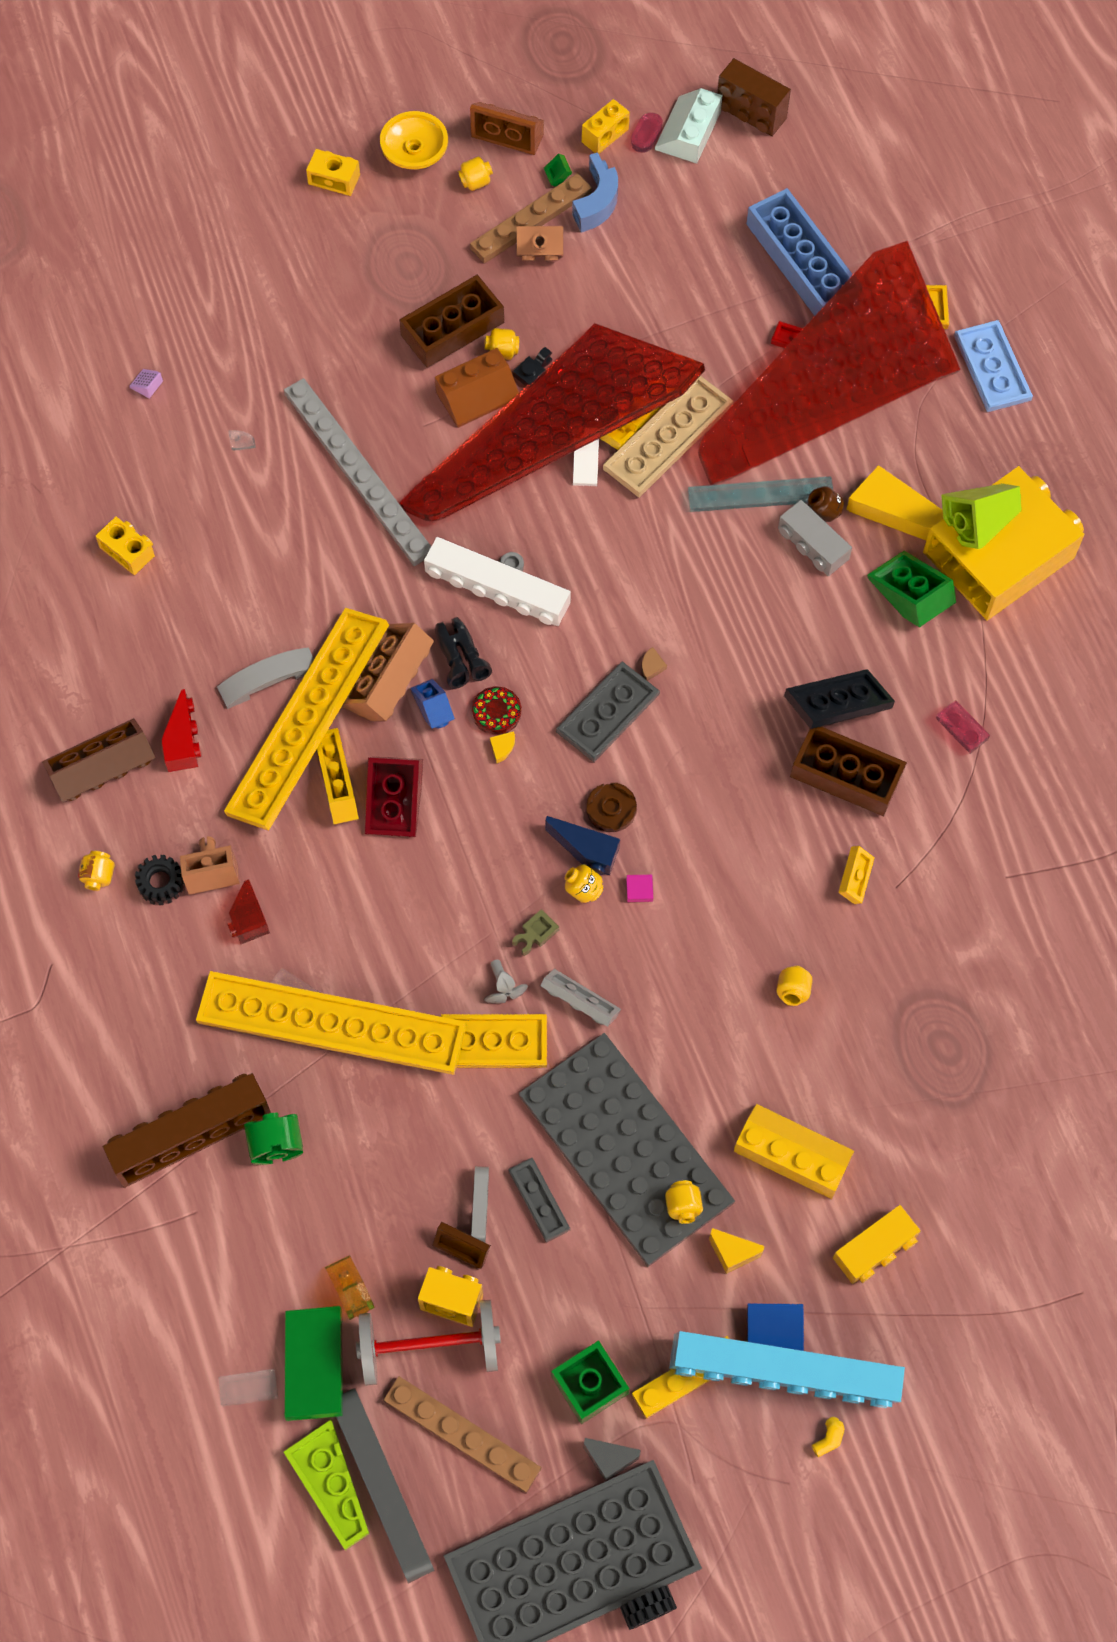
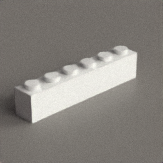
[424,537,571,626]

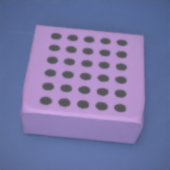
[130,369,163,399]

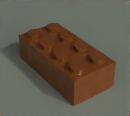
[399,274,504,368]
[790,726,907,817]

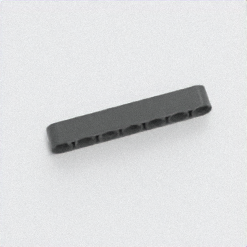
[337,1388,435,1584]

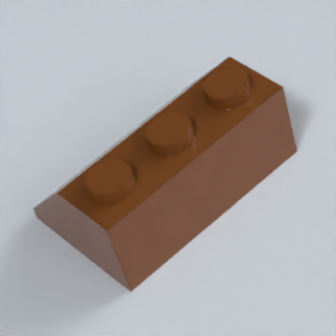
[470,102,544,155]
[435,348,520,428]

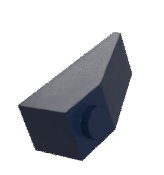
[545,816,620,875]

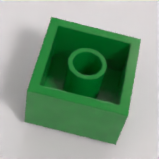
[551,1340,630,1425]

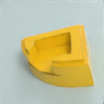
[490,731,515,763]

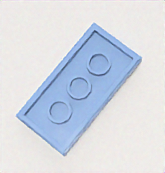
[954,320,1033,412]

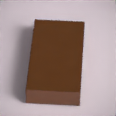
[432,1222,491,1269]

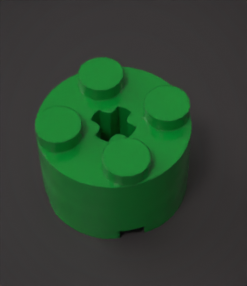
[244,1113,303,1165]

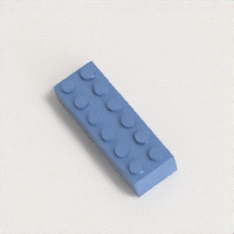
[746,188,863,324]

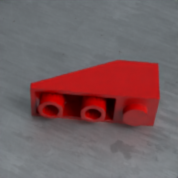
[162,689,202,772]

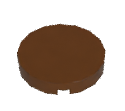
[587,783,637,832]

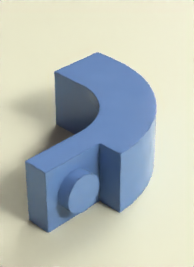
[572,152,618,233]

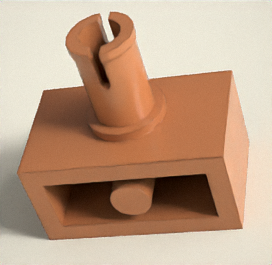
[517,226,563,261]
[180,836,240,895]

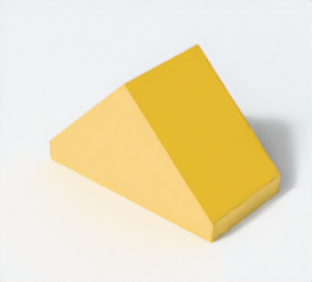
[709,1228,765,1274]

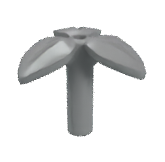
[484,960,528,1004]

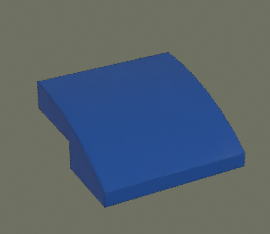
[747,1303,804,1351]

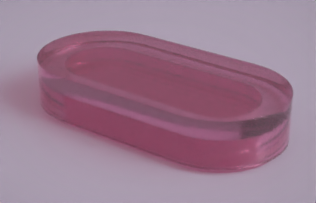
[631,113,663,153]

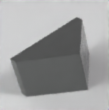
[583,1438,641,1482]

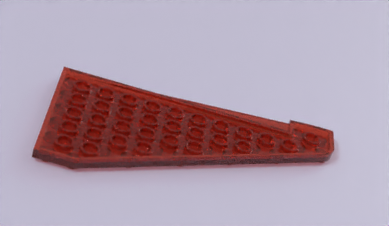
[698,241,961,486]
[399,323,705,521]

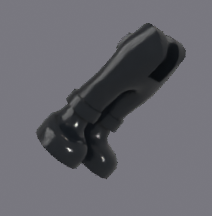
[435,617,492,689]

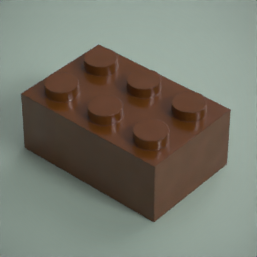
[717,58,791,137]

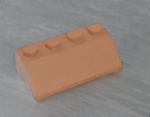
[342,623,434,721]

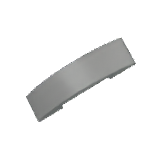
[217,648,314,709]

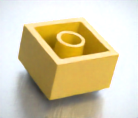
[418,1266,483,1327]

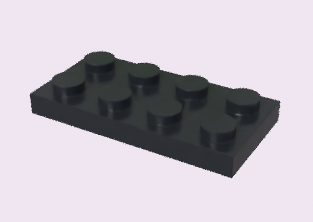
[784,669,895,729]

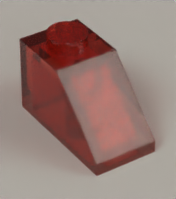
[227,879,270,944]

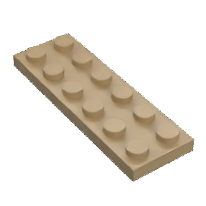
[603,374,734,497]

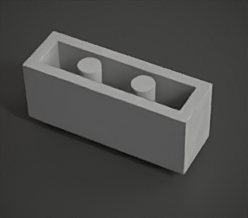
[778,500,852,576]

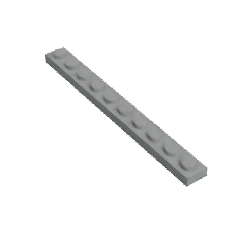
[284,378,431,566]

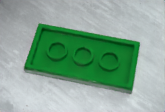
[285,1306,343,1421]

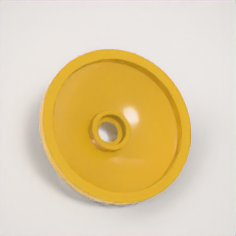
[380,111,448,169]

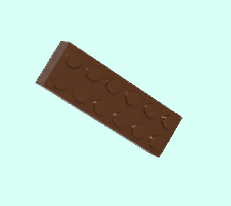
[102,1073,271,1188]

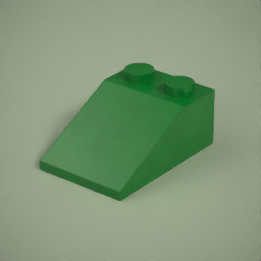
[867,551,956,628]

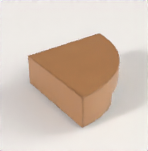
[642,647,667,681]

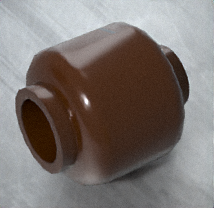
[808,486,844,522]

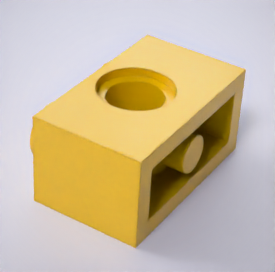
[306,149,360,196]

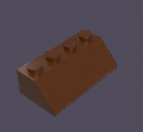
[42,718,156,802]

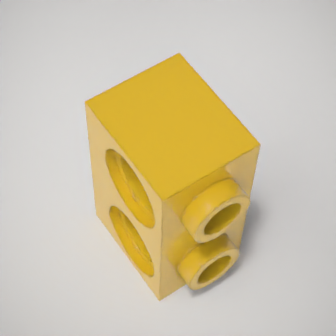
[581,99,630,154]
[96,517,155,576]

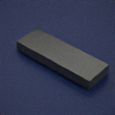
[508,1157,570,1243]

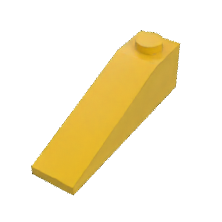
[317,728,359,824]

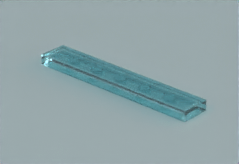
[687,476,833,512]

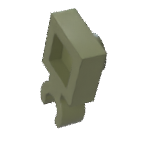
[512,909,559,956]

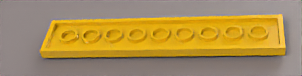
[224,608,389,831]
[196,971,467,1075]

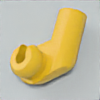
[811,1417,845,1457]

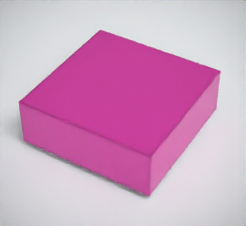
[626,874,654,902]

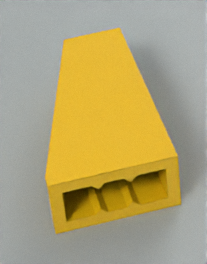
[847,465,943,540]

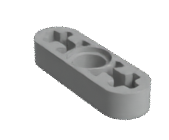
[471,1166,489,1243]

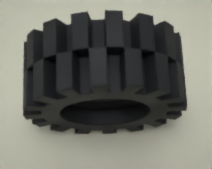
[135,855,184,905]
[620,1585,677,1630]

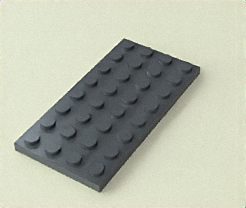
[519,1033,735,1267]
[444,1460,702,1642]

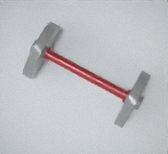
[356,1299,501,1386]

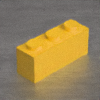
[833,1205,921,1284]

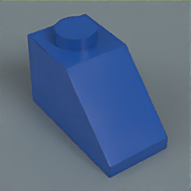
[410,679,455,728]

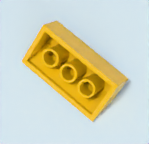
[734,1104,854,1199]

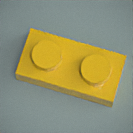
[838,846,875,904]

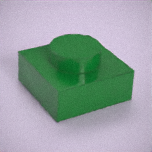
[544,153,572,187]

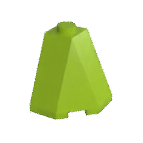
[941,484,1022,549]

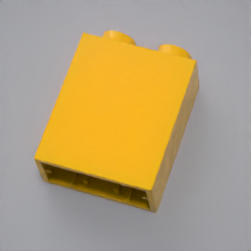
[923,466,1085,621]

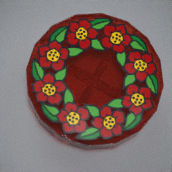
[472,686,522,735]

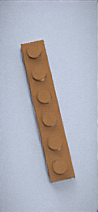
[470,173,592,264]
[384,1376,542,1494]

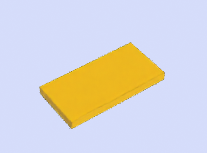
[441,1014,547,1068]

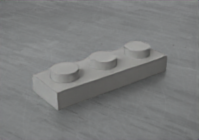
[541,969,621,1027]

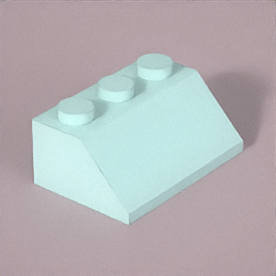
[655,88,722,164]

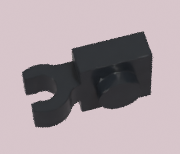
[513,347,552,390]

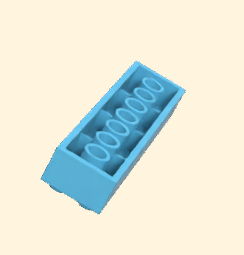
[669,1331,905,1408]

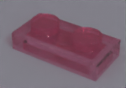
[936,700,990,754]

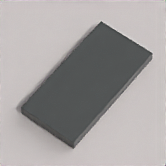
[556,661,660,762]

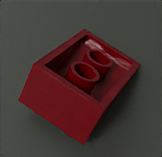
[365,756,423,837]

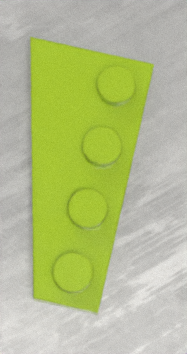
[284,1420,370,1551]

